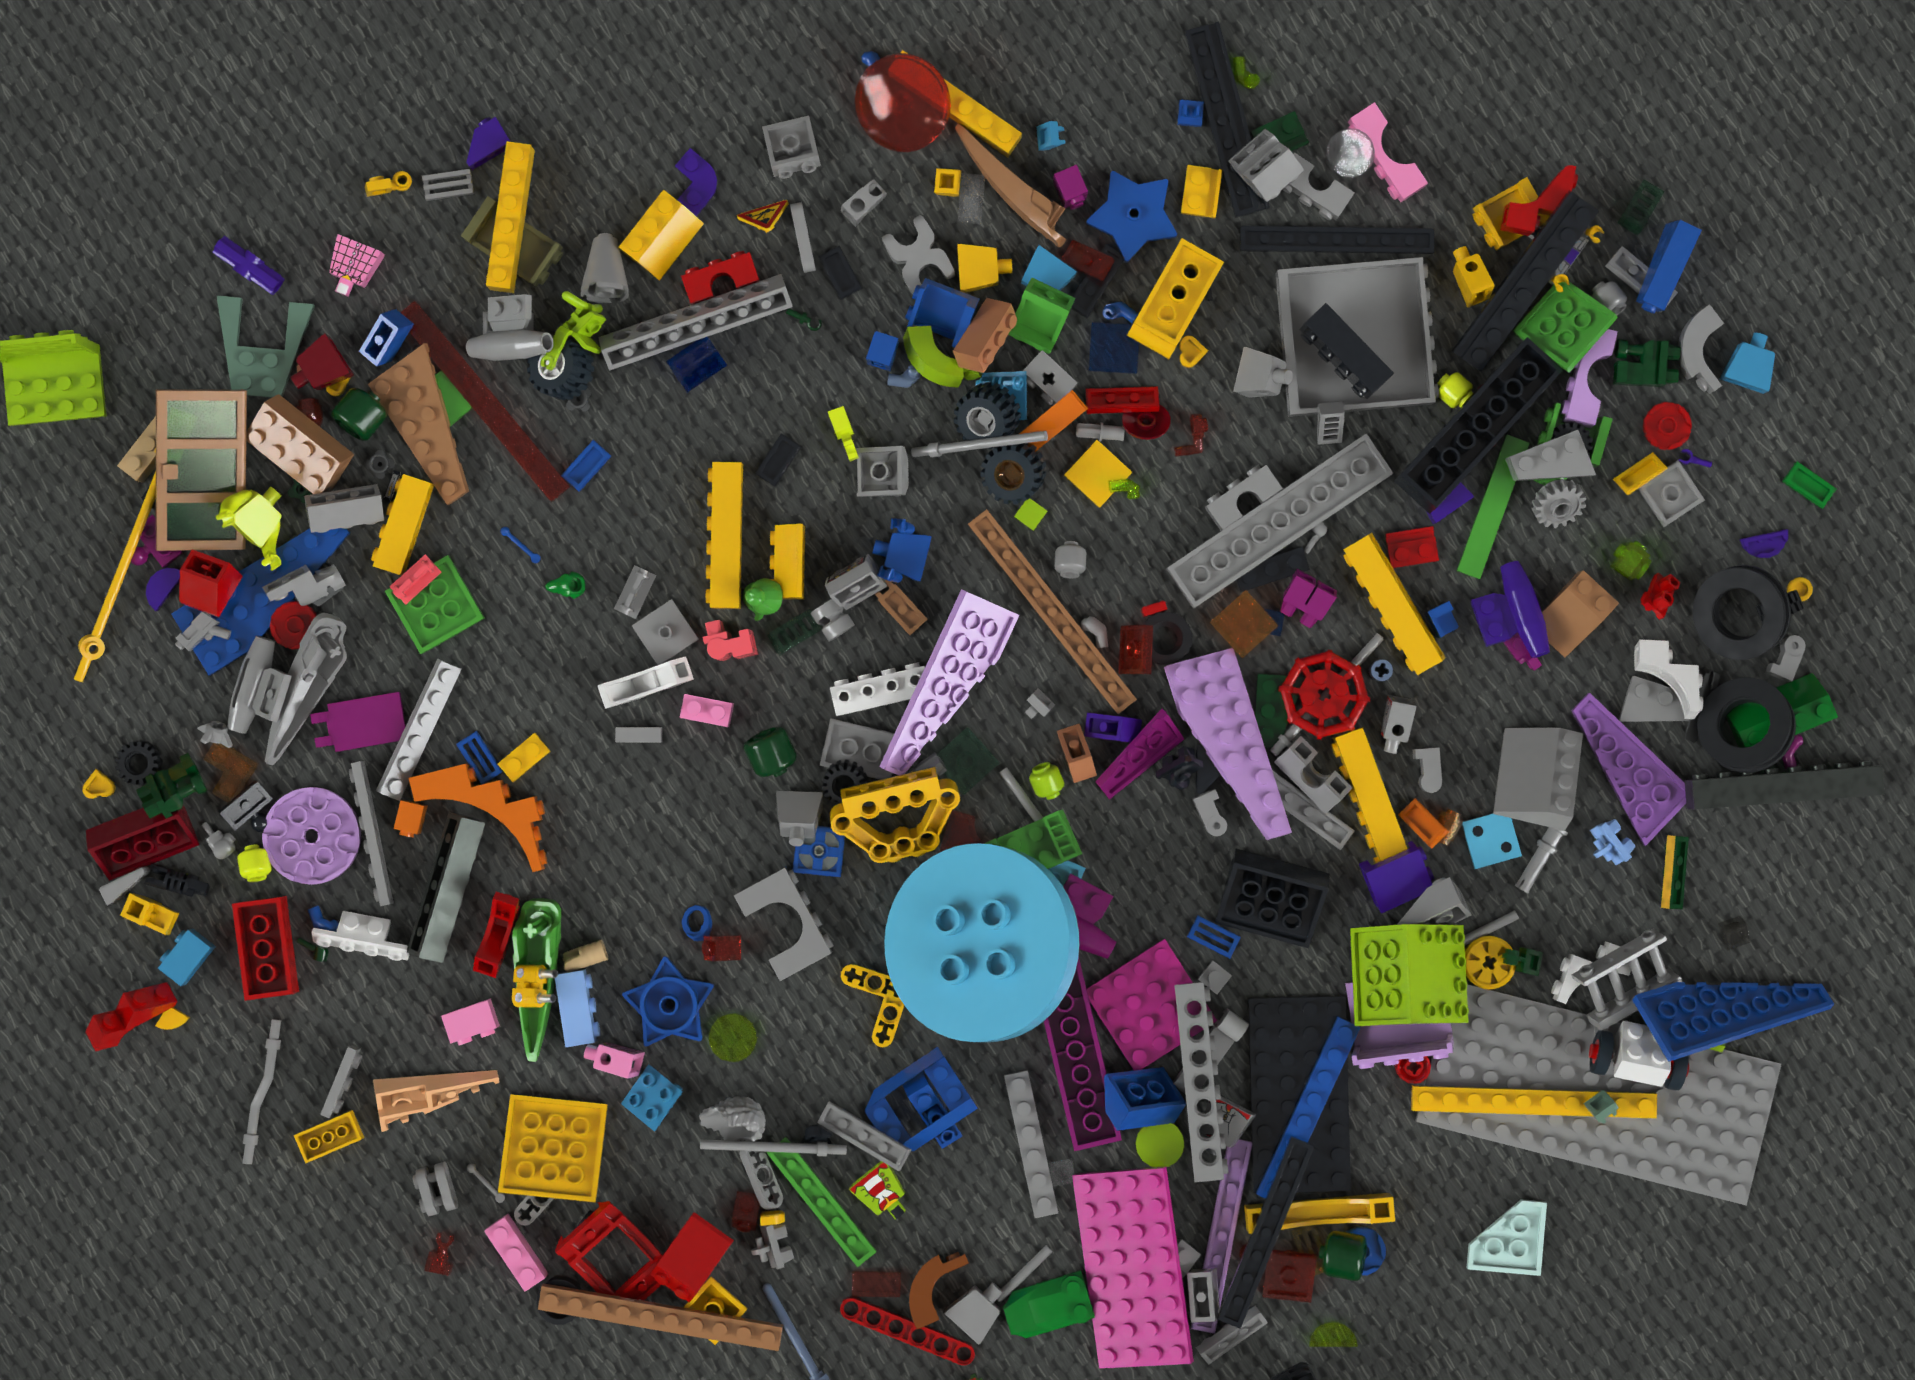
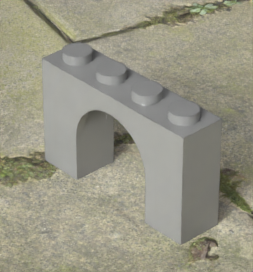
[734,867,834,981]

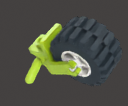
[527,291,606,400]

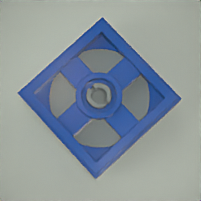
[793,826,845,877]

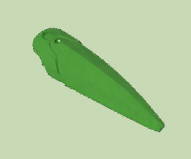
[512,898,561,1062]

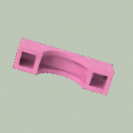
[1347,102,1428,203]

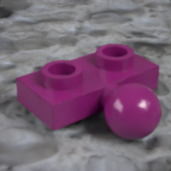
[131,514,183,568]

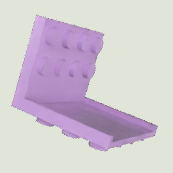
[1345,982,1454,1069]

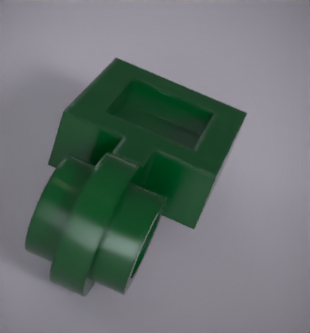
[1501,947,1543,976]

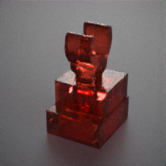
[424,1232,454,1276]

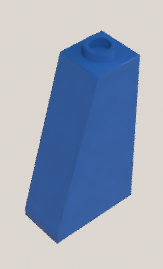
[1636,220,1702,314]

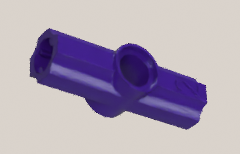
[213,236,285,295]

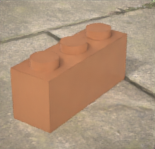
[953,298,1017,373]

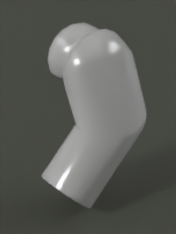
[1081,616,1108,648]

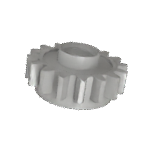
[1532,479,1586,528]

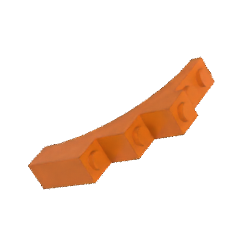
[409,764,547,872]

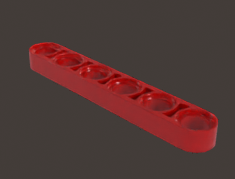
[840,1296,975,1366]

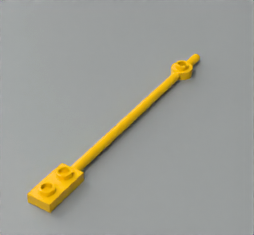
[74,407,197,682]

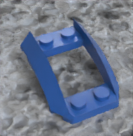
[865,1047,978,1151]

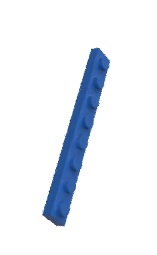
[1256,1016,1361,1198]

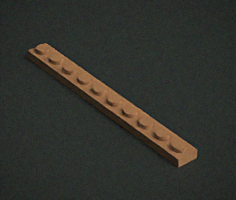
[968,509,1137,715]
[538,1283,783,1351]

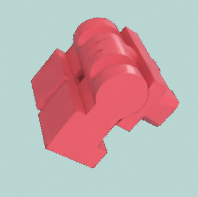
[703,620,758,661]

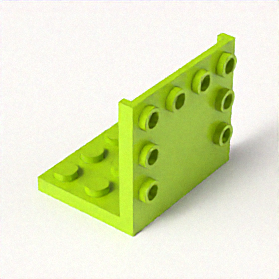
[0,330,106,426]
[1350,924,1469,1026]

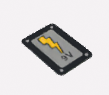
[383,470,401,502]

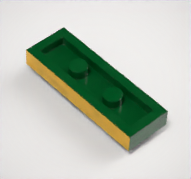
[1660,835,1689,910]

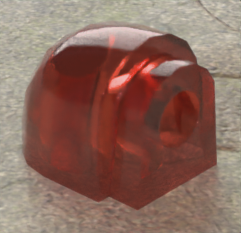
[296,398,323,426]

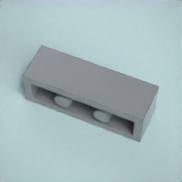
[615,727,662,743]

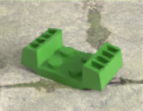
[984,809,1082,869]

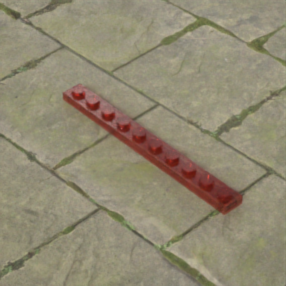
[400,301,570,502]

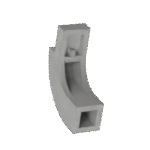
[1678,304,1724,394]

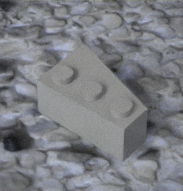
[1505,430,1596,481]

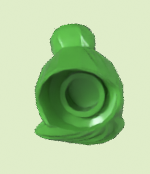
[743,578,782,621]

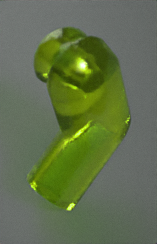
[1109,479,1141,499]

